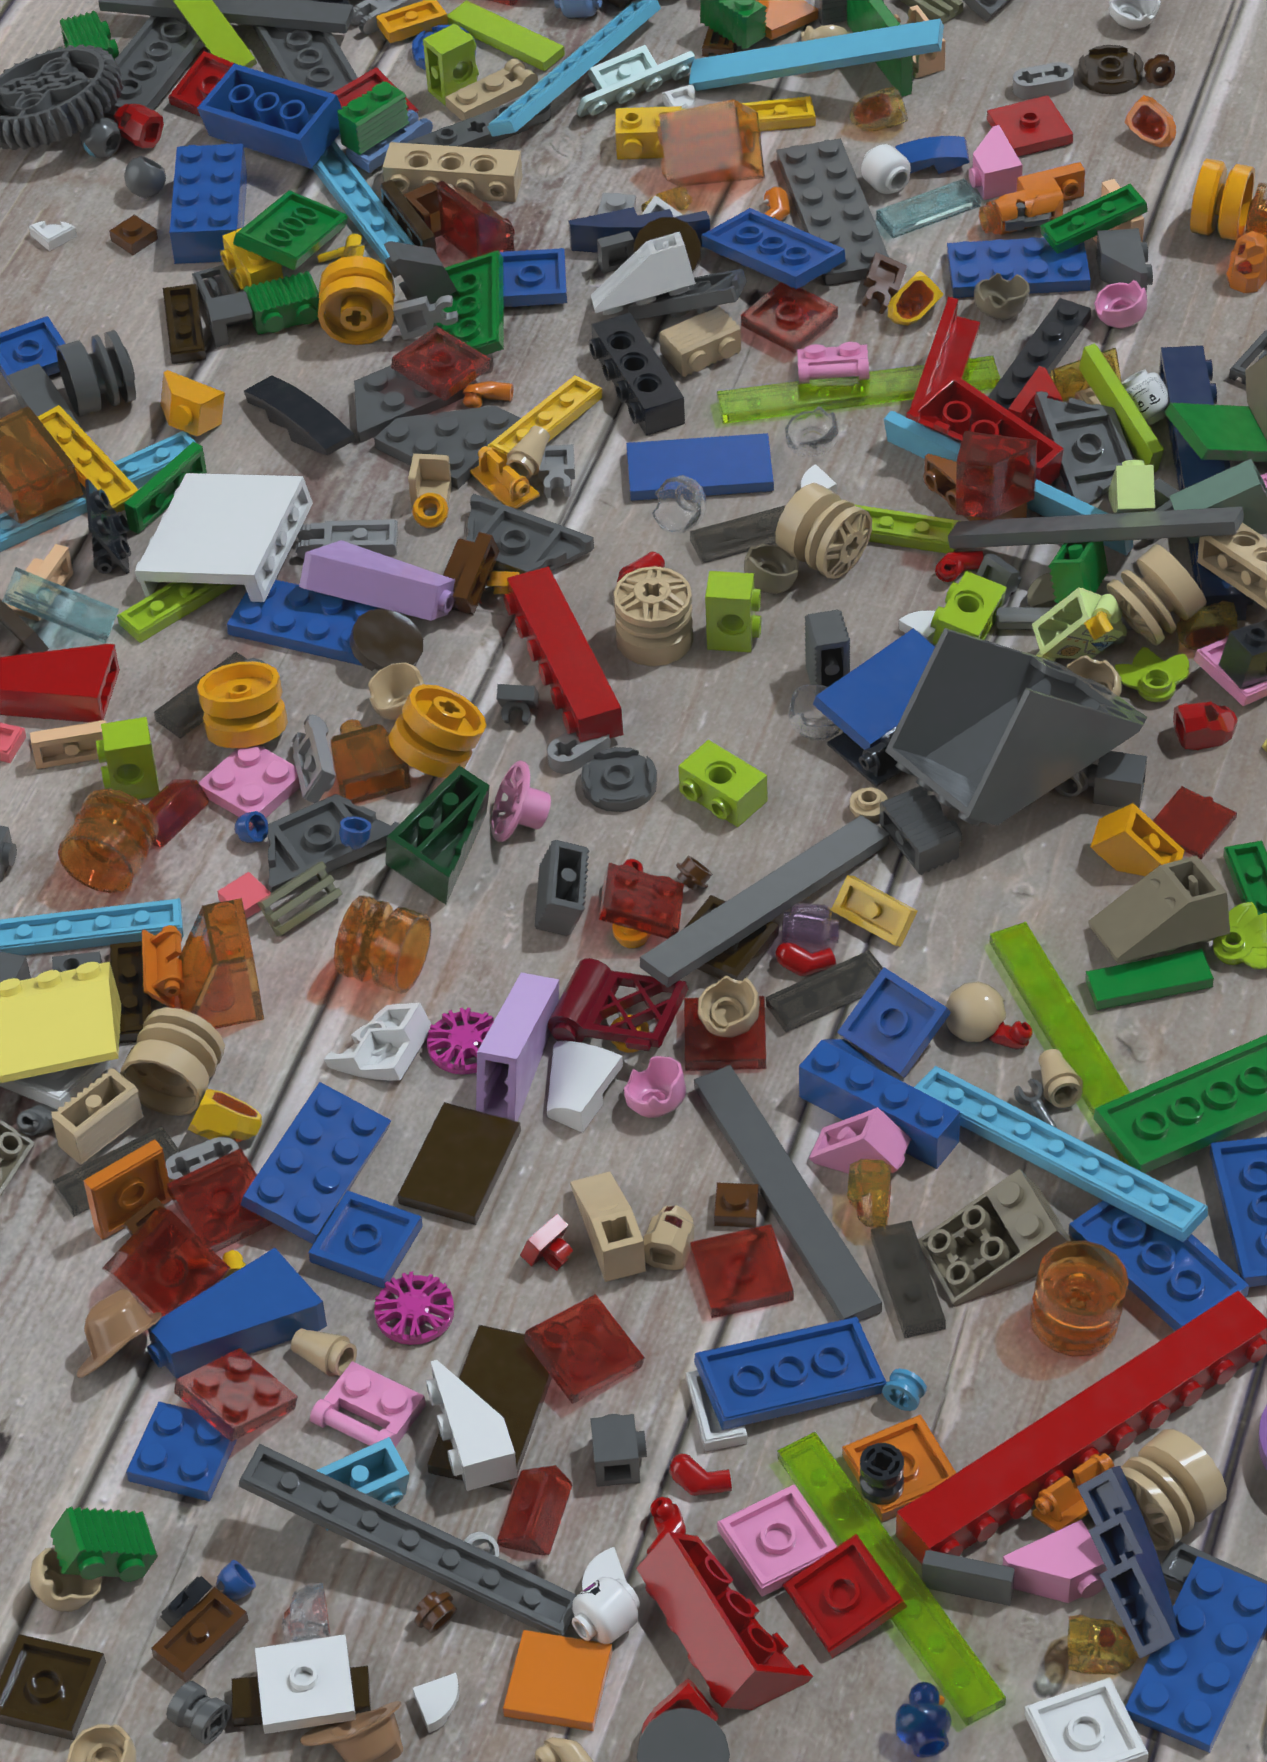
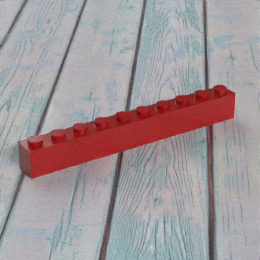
[896,1291,1267,1564]

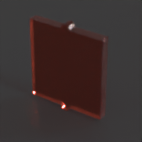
[1152,786,1237,860]

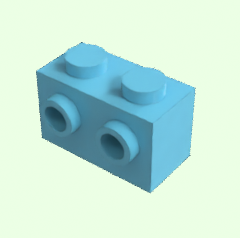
[316,1437,410,1531]

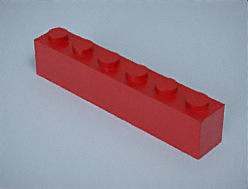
[504,566,624,742]

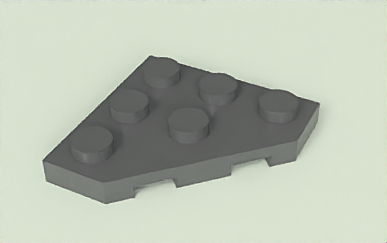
[374,406,521,489]

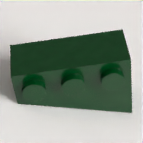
[385,765,490,905]

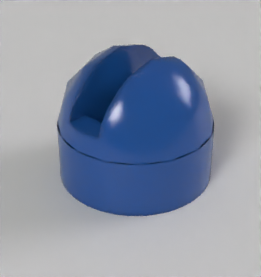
[234,811,268,843]
[339,817,371,850]
[216,1560,256,1600]

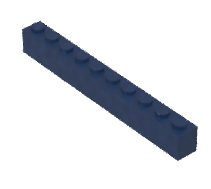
[1159,345,1254,623]

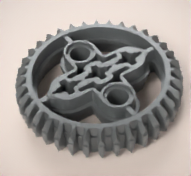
[0,45,123,150]

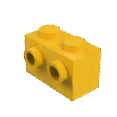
[615,106,683,160]
[220,228,283,290]

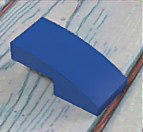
[895,136,970,174]

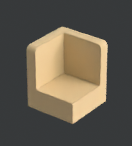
[408,454,452,511]

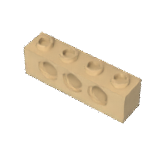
[382,142,523,202]
[1197,523,1267,609]

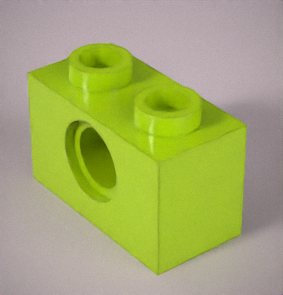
[423,24,479,106]
[705,571,762,653]
[931,571,1007,645]
[96,717,160,803]
[678,740,768,827]

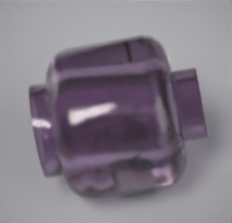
[782,903,840,953]

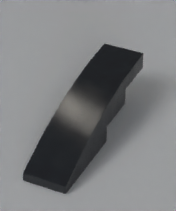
[244,375,356,456]

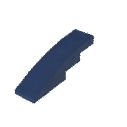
[568,207,710,253]
[1077,1466,1180,1659]

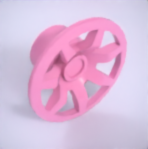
[491,760,551,842]

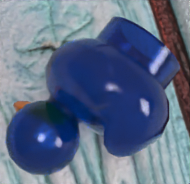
[895,1682,952,1758]

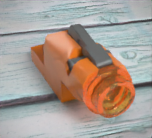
[979,162,1085,235]

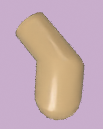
[535,1737,594,1762]

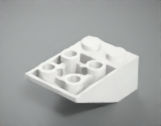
[591,232,696,315]

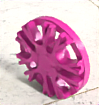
[427,1007,494,1075]
[374,1272,454,1345]

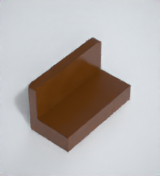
[443,532,500,615]

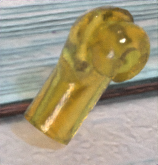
[641,186,693,212]

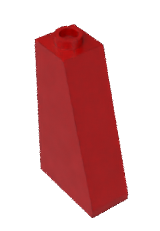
[0,644,120,722]

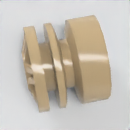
[775,483,872,579]
[1106,544,1207,646]
[613,566,694,666]
[120,1007,225,1116]
[1121,1429,1227,1550]

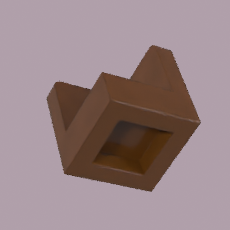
[403,182,454,238]

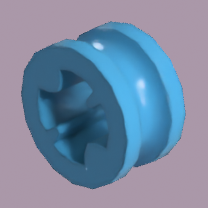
[882,1368,927,1411]

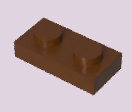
[151,1587,249,1683]

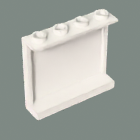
[135,473,313,602]

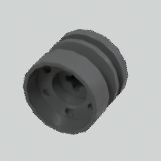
[56,330,136,417]

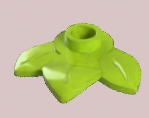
[1115,647,1189,702]
[1213,902,1267,969]

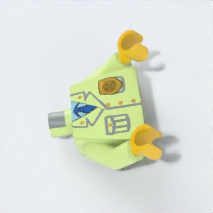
[1032,587,1127,661]

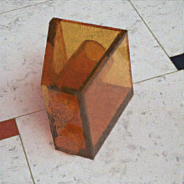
[657,99,765,187]
[0,406,83,524]
[178,898,264,1029]

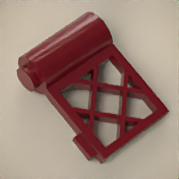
[548,958,689,1051]

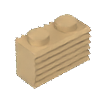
[659,305,741,377]
[52,1069,144,1164]

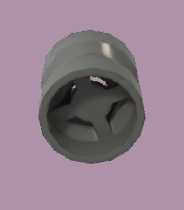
[166,1681,231,1745]

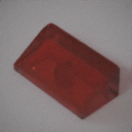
[125,779,209,847]
[497,1465,572,1556]

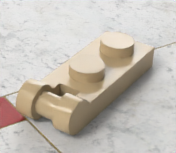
[445,58,538,121]

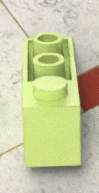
[1108,460,1155,513]

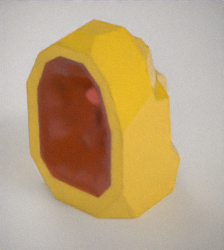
[888,270,944,326]
[188,1089,262,1142]

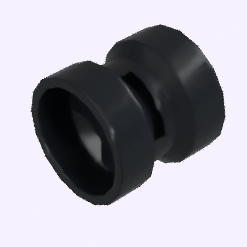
[860,1443,904,1505]

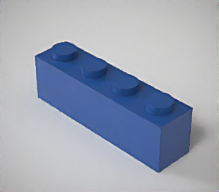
[799,1039,960,1169]

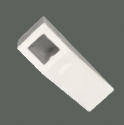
[426,1360,518,1491]

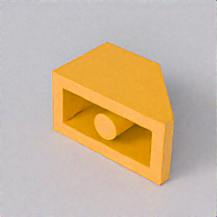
[160,370,225,437]
[1090,803,1185,876]

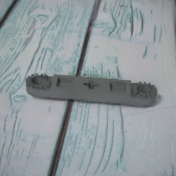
[407,101,551,148]

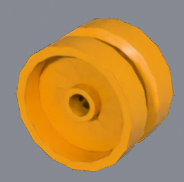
[1190,158,1255,241]
[318,255,395,345]
[197,661,288,748]
[388,684,486,778]

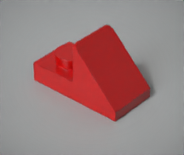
[1008,366,1063,427]

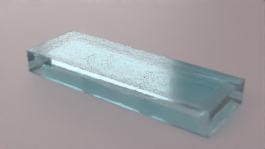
[876,179,981,238]
[2,567,119,644]

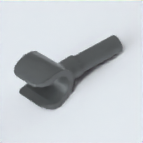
[1014,1079,1057,1128]

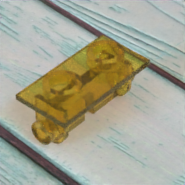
[1050,348,1121,402]

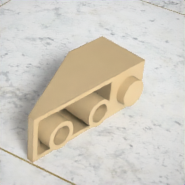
[570,1171,646,1282]

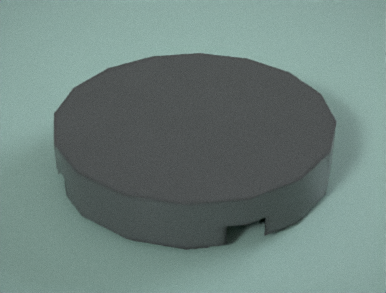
[581,747,657,812]
[637,1708,730,1762]

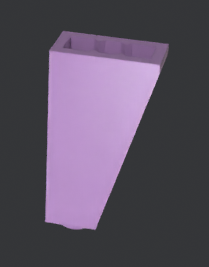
[299,540,455,621]
[476,972,559,1121]

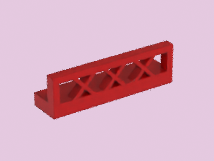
[910,296,980,435]

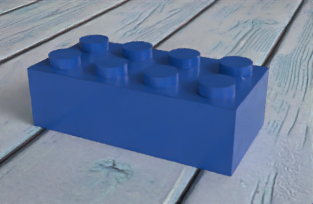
[197,63,342,168]
[169,143,247,264]

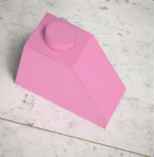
[969,125,1023,200]
[809,1107,911,1180]
[1003,1520,1107,1603]

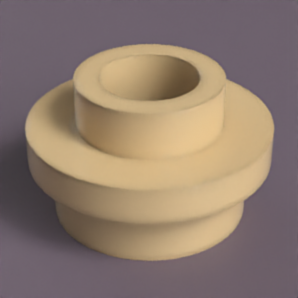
[850,787,888,823]

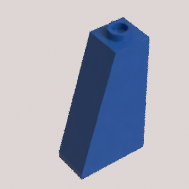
[147,1248,327,1378]

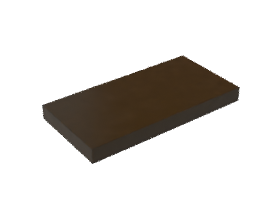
[427,1325,562,1491]

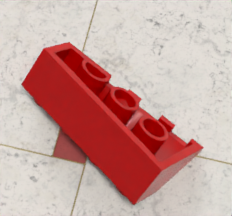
[906,372,1064,485]
[636,1532,813,1710]

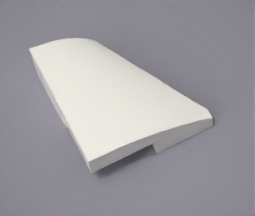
[324,1003,431,1081]
[547,1041,623,1133]

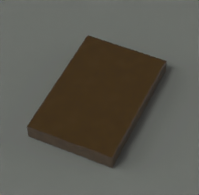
[397,1102,521,1225]

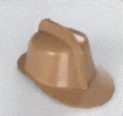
[77,1289,162,1378]
[300,1701,403,1762]

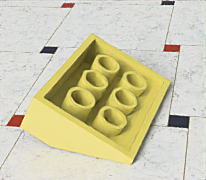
[0,962,121,1084]

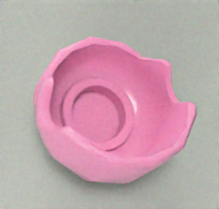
[1094,280,1147,329]
[623,1056,686,1118]

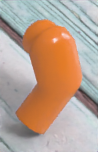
[764,187,790,221]
[463,381,514,408]

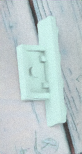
[576,45,695,117]

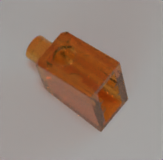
[330,719,411,804]

